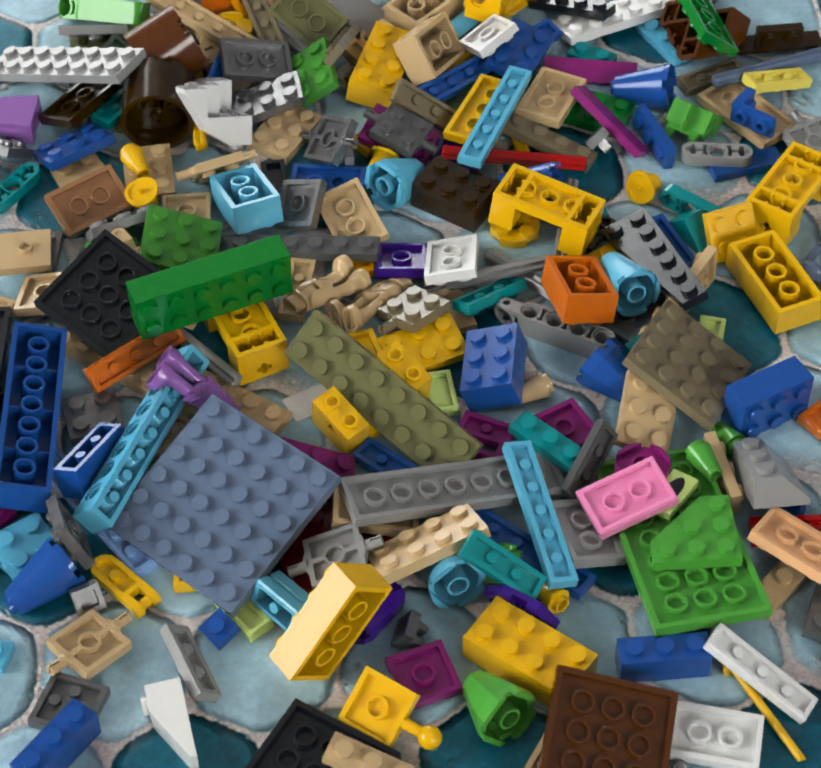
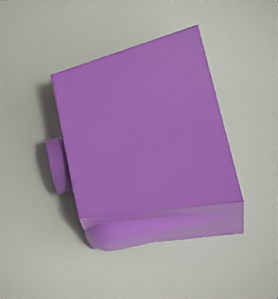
[0,95,42,144]

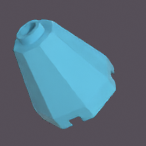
[364,158,425,212]

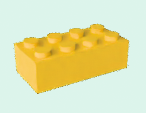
[345,21,409,109]
[725,229,821,334]
[269,562,393,681]
[462,596,598,708]

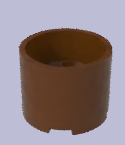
[123,5,209,76]

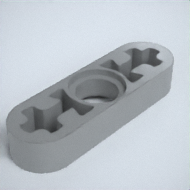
[681,142,753,168]

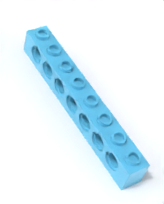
[72,344,210,534]

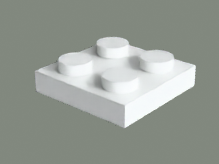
[459,13,519,59]

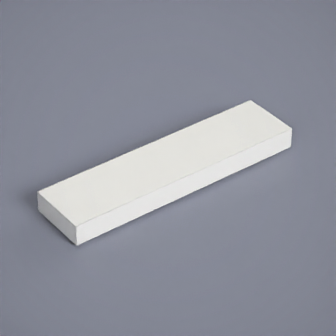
[703,623,819,725]

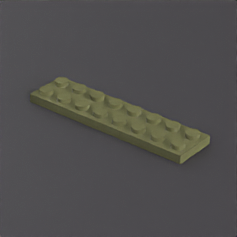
[284,309,484,467]

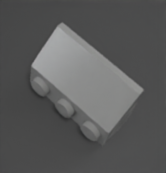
[733,437,811,510]

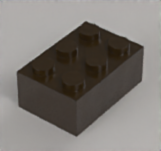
[411,155,500,233]

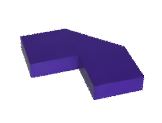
[482,584,561,630]

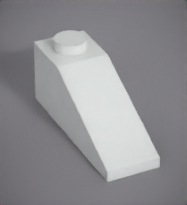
[140,677,199,768]

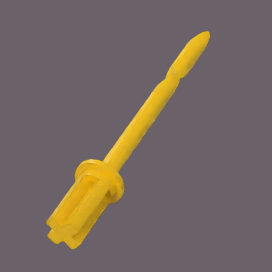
[718,660,806,762]

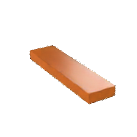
[83,329,186,393]

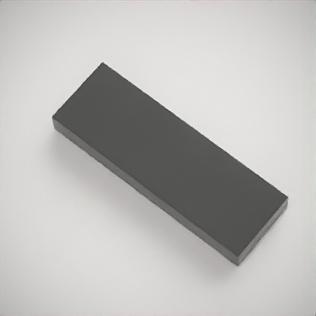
[559,419,618,499]

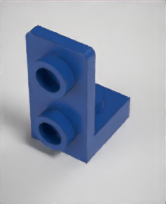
[730,86,777,138]

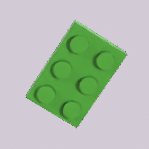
[291,36,339,109]

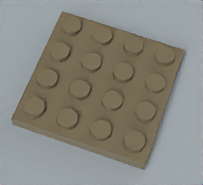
[621,299,752,432]

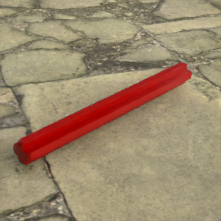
[441,145,587,171]

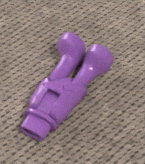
[146,345,242,411]

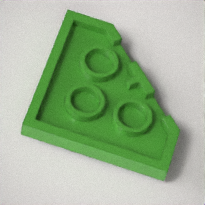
[650,495,743,571]

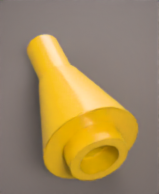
[537,582,570,614]

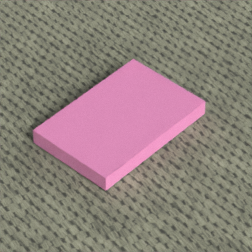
[575,456,679,540]

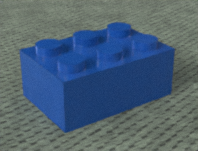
[459,322,527,412]
[720,356,814,438]

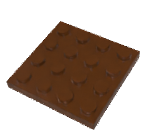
[539,664,679,768]

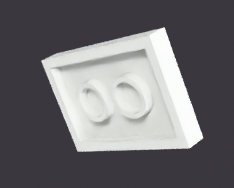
[424,234,479,286]
[669,700,765,768]

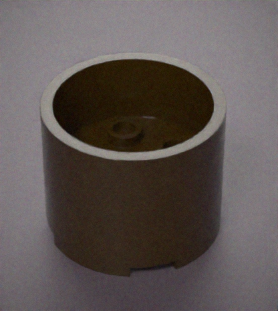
[120,57,194,148]

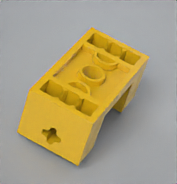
[746,141,821,246]
[488,163,606,256]
[203,301,290,386]
[311,340,432,455]

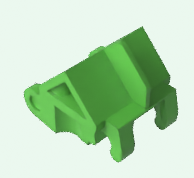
[665,97,723,142]

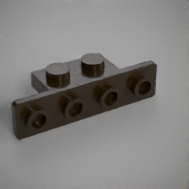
[736,23,821,55]

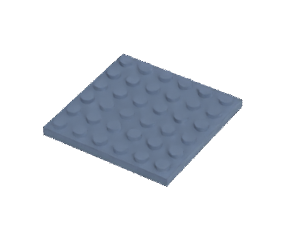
[109,394,342,617]

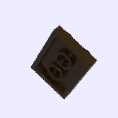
[38,83,119,129]

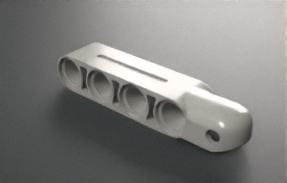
[493,297,615,358]

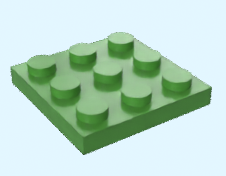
[139,204,223,271]

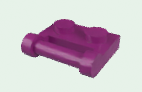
[459,410,515,459]

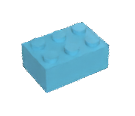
[209,163,284,235]

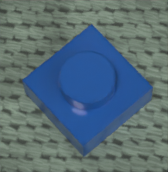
[198,607,241,651]

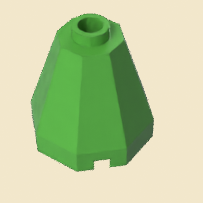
[463,670,536,747]

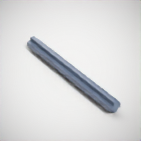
[711,47,821,88]

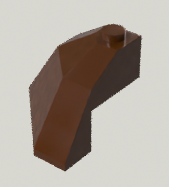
[660,0,751,61]

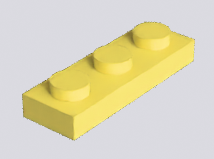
[741,67,813,94]

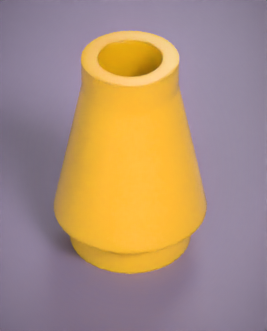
[120,143,150,178]

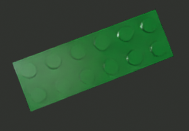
[126,234,293,340]

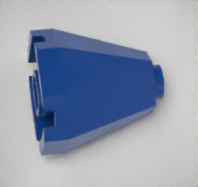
[576,338,628,402]

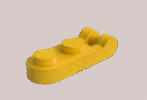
[90,554,161,620]

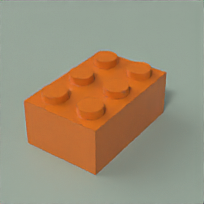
[541,255,619,325]

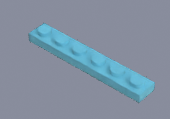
[457,65,532,170]
[502,440,579,589]

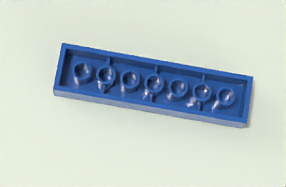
[0,321,68,513]

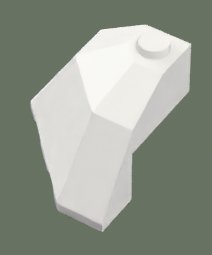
[175,77,252,149]

